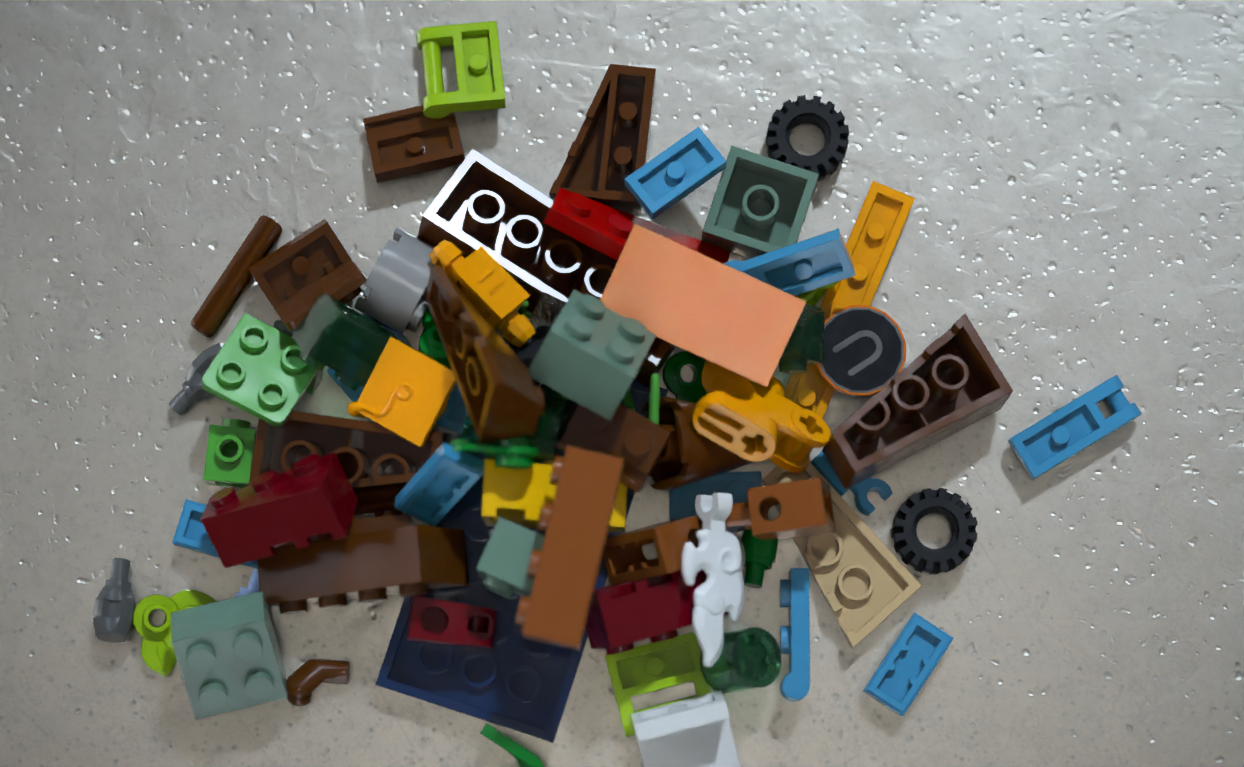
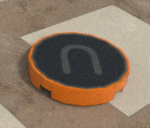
[814,305,906,398]

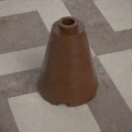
[641,397,754,490]

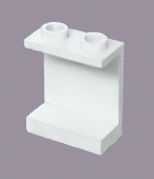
[630,691,741,767]

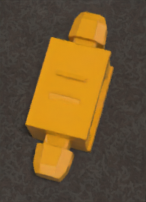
[429,240,536,348]

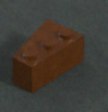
[549,64,656,214]

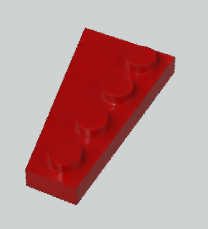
[543,188,731,264]

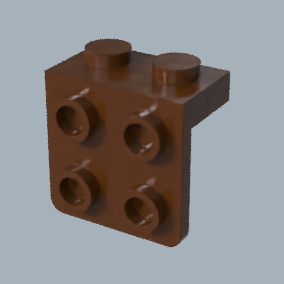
[248,219,367,331]

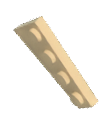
[762,454,922,649]

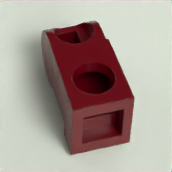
[406,596,498,649]

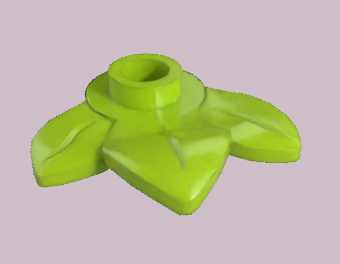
[132,589,216,677]

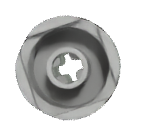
[354,227,435,334]

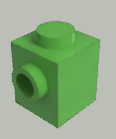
[203,419,257,488]

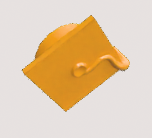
[347,337,456,447]

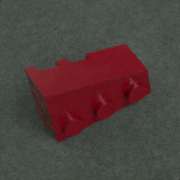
[200,452,358,568]
[585,569,728,655]

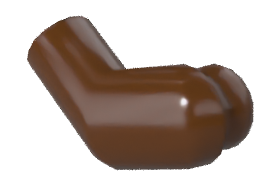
[286,659,350,707]

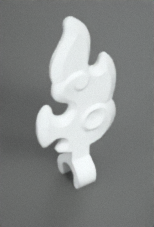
[681,492,745,667]

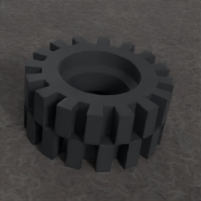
[766,95,849,182]
[891,488,978,574]

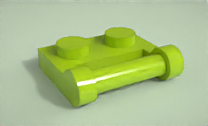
[416,21,506,119]
[605,632,711,737]

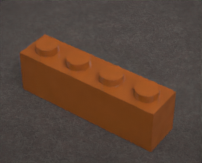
[515,445,624,651]

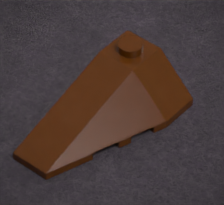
[425,266,545,443]

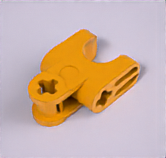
[693,360,831,473]

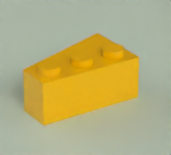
[482,459,627,532]

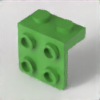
[202,313,326,426]

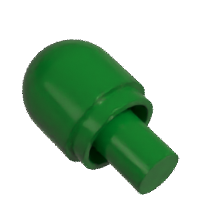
[741,529,778,588]

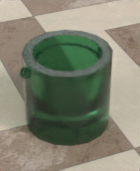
[700,627,782,694]

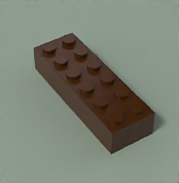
[417,149,676,388]

